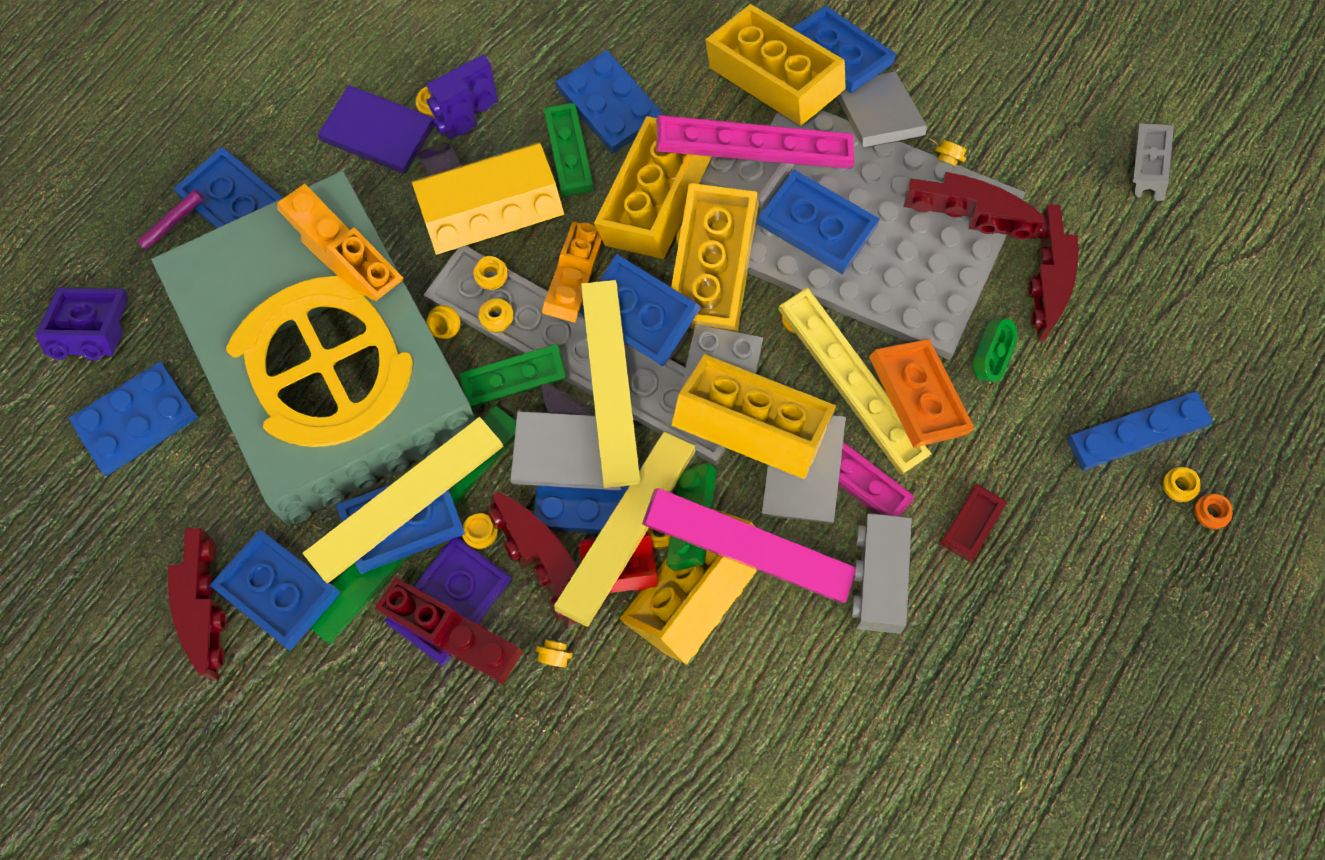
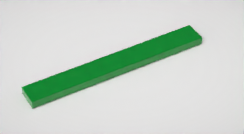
[311,405,516,645]

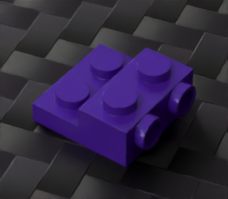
[426,54,498,140]
[35,288,129,360]

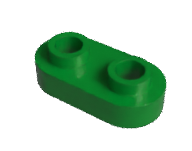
[972,318,1017,382]

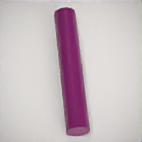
[138,189,205,250]

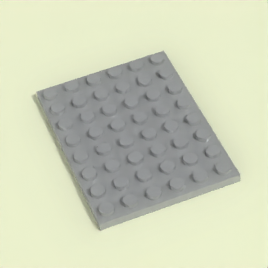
[748,110,1026,360]

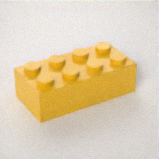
[705,4,846,126]
[594,116,712,259]
[671,183,759,332]

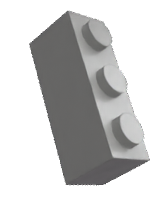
[851,513,912,634]

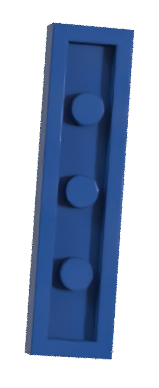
[1067,391,1213,471]

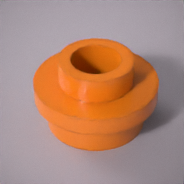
[1194,493,1233,529]

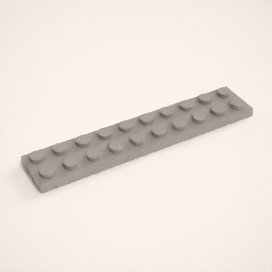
[424,246,727,466]

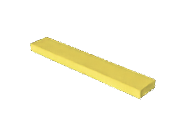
[581,280,640,488]
[778,287,931,475]
[303,417,503,584]
[554,432,695,627]

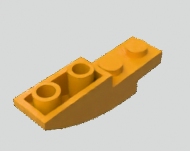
[277,184,403,301]
[542,221,602,323]

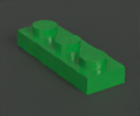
[543,102,594,197]
[459,344,569,408]
[666,463,716,571]

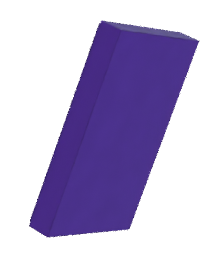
[318,85,434,174]
[384,537,512,667]

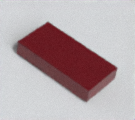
[939,483,1007,563]

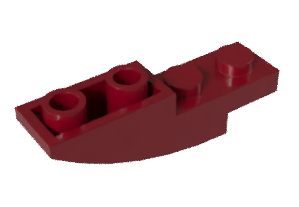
[904,172,1045,239]
[1028,205,1079,341]
[488,492,578,628]
[168,528,226,681]
[374,577,523,685]

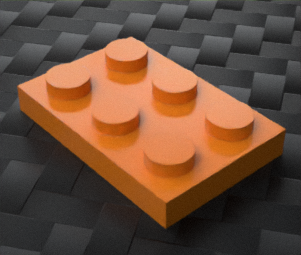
[869,339,975,448]

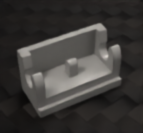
[1133,124,1174,201]

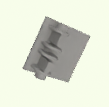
[681,324,763,389]

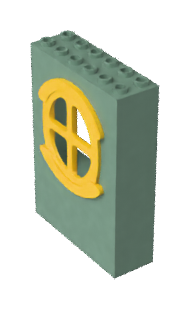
[151,171,475,526]

